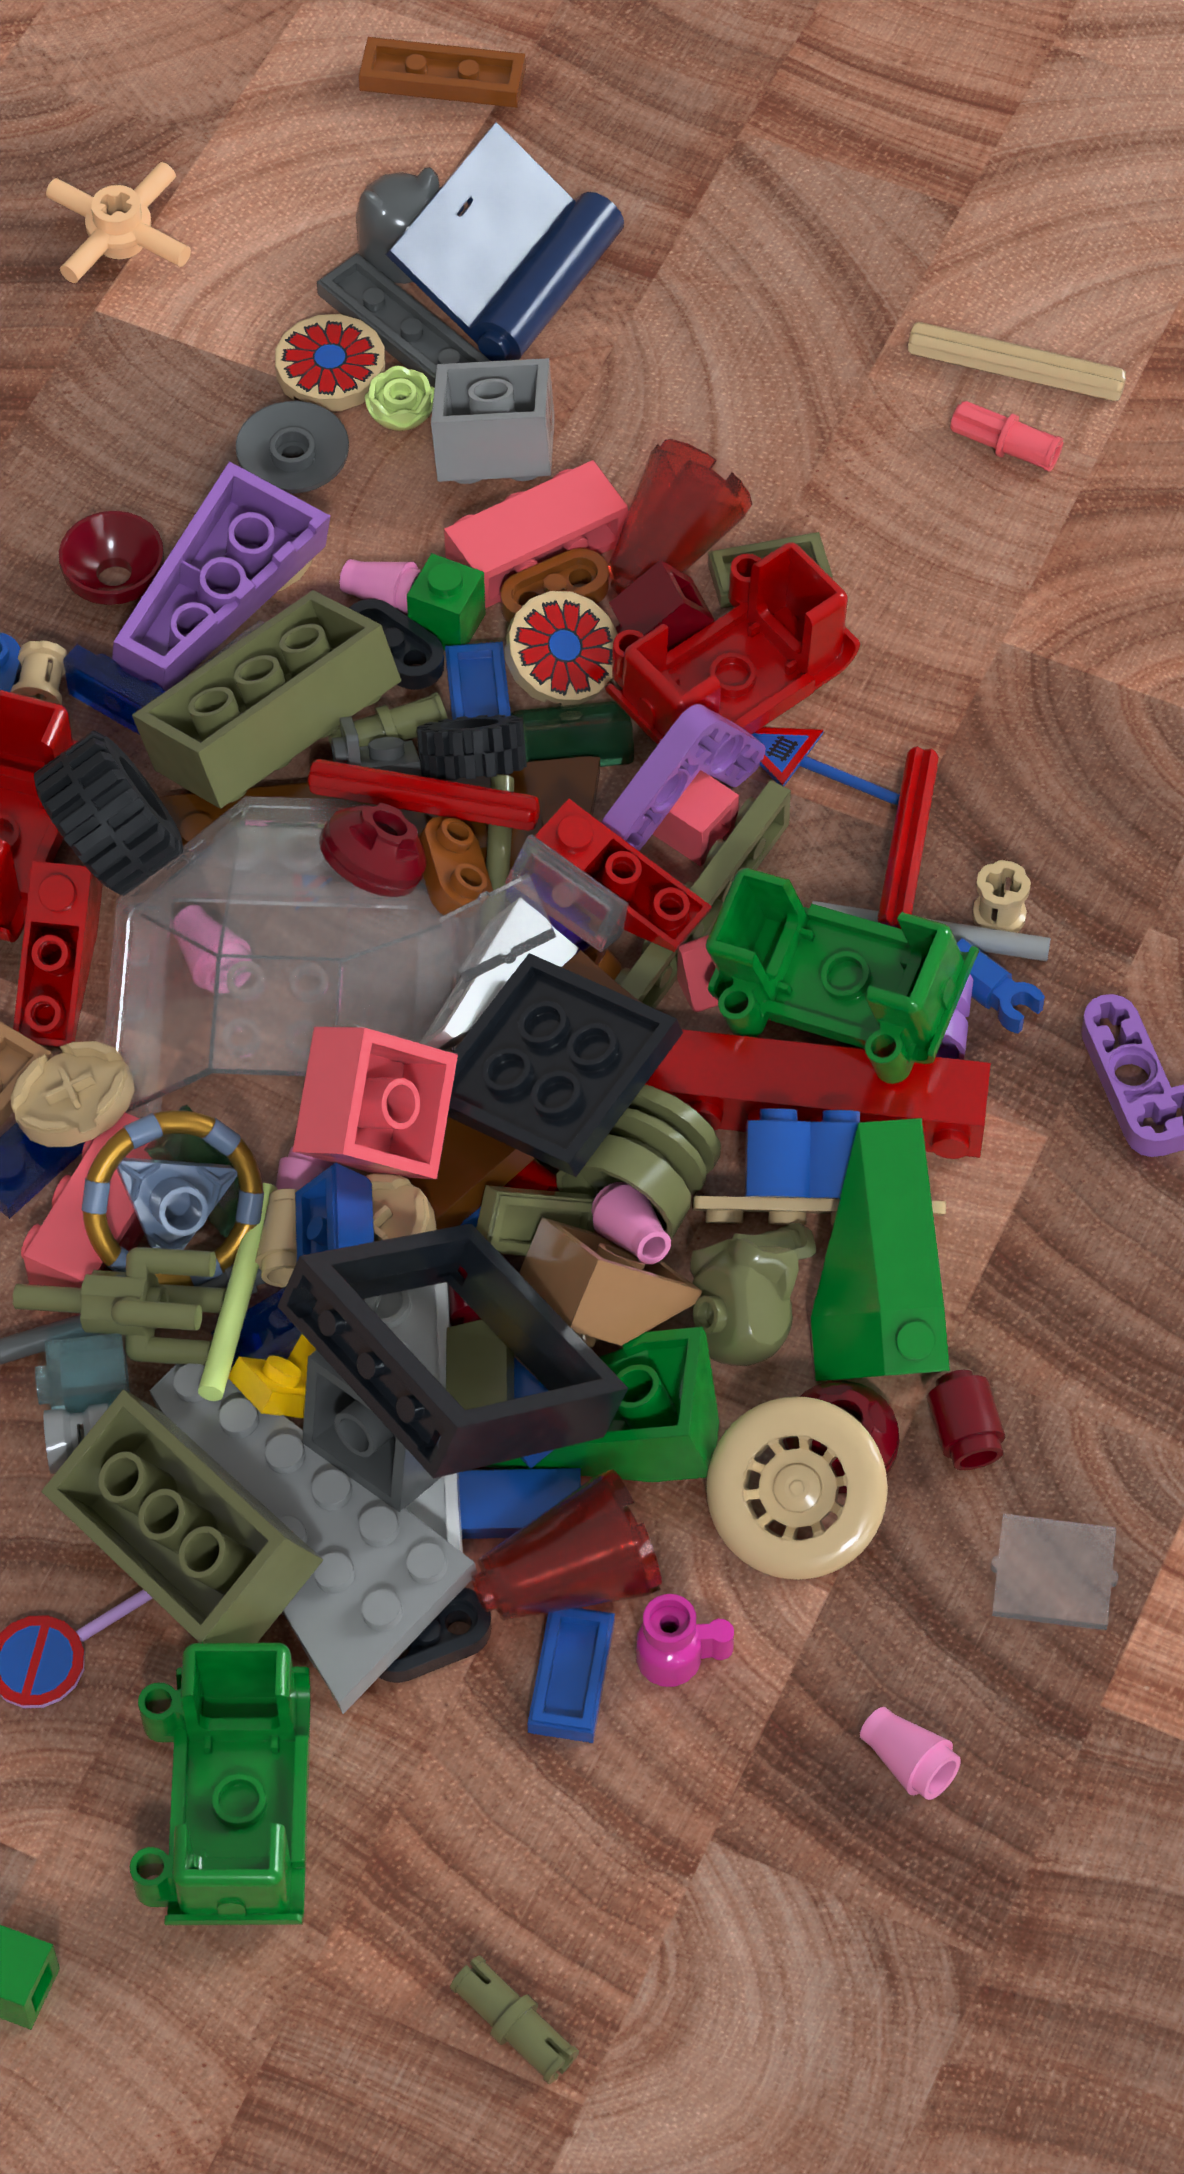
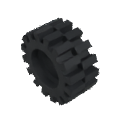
[416,715,527,780]

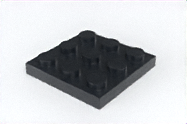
[448,953,683,1177]

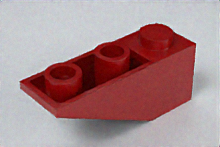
[524,799,712,952]
[13,861,103,1047]

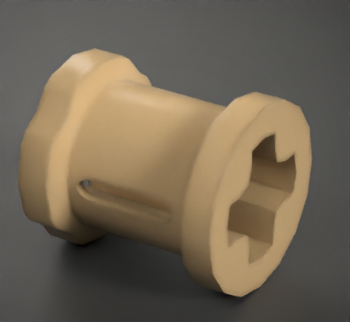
[10,640,71,705]
[972,860,1031,933]

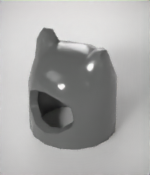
[356,167,440,284]

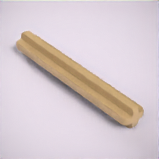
[908,322,1126,401]

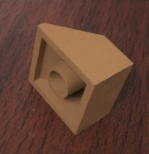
[519,1217,702,1347]

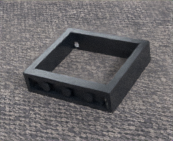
[277,1224,628,1479]

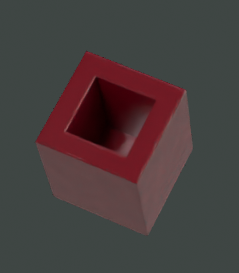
[609,560,715,652]

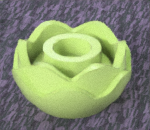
[365,366,435,431]

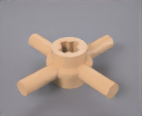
[46,162,191,283]

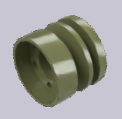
[557,1085,721,1240]

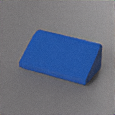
[295,1163,374,1261]

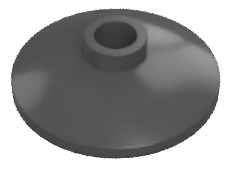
[236,401,349,494]

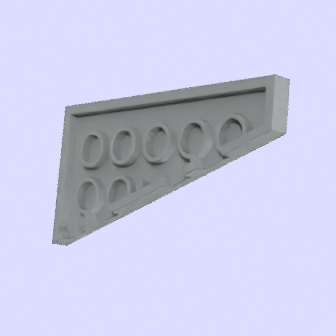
[149,1363,478,1714]

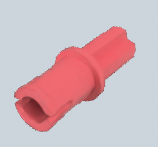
[950,401,1064,472]

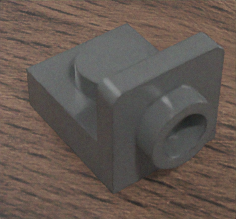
[331,716,422,776]

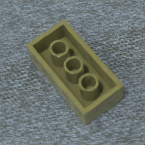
[132,590,401,809]
[41,1389,323,1643]

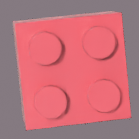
[292,1027,458,1179]

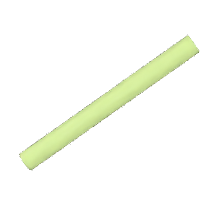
[198,1183,278,1401]

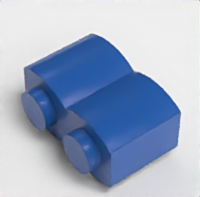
[744,1109,860,1199]

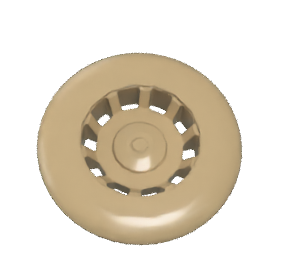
[706,1396,888,1580]

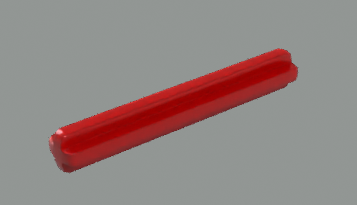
[877,746,939,929]
[308,759,540,831]

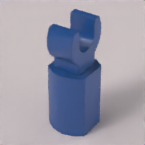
[957,938,1045,1034]

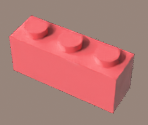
[444,460,628,608]
[21,1113,184,1288]

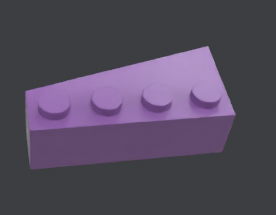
[112,461,330,697]

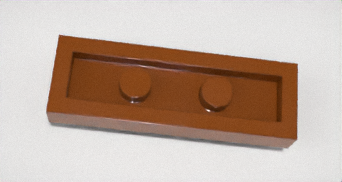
[359,37,526,108]

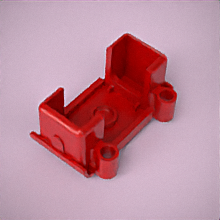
[606,542,860,745]
[0,690,78,943]

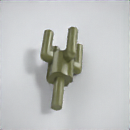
[13,1247,227,1366]

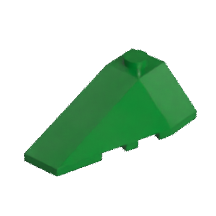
[810,1118,950,1381]
[484,1327,720,1482]

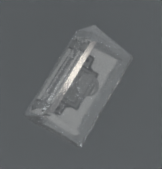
[505,834,628,952]

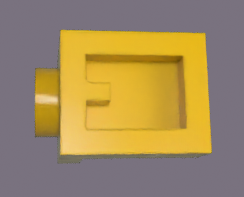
[228,1334,316,1418]

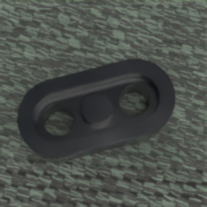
[349,599,444,690]
[379,1587,492,1683]

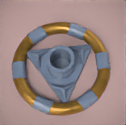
[81,1110,264,1286]

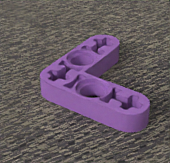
[601,704,766,851]
[1081,994,1184,1157]

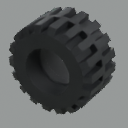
[34,730,184,896]

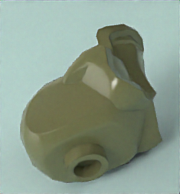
[690,1223,816,1366]

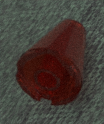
[607,439,752,595]
[471,1469,662,1620]

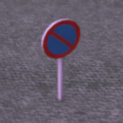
[0,1589,153,1708]

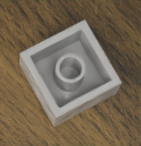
[431,358,555,484]

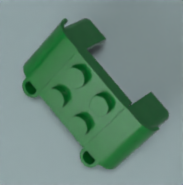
[706,868,979,1084]
[130,1643,311,1926]

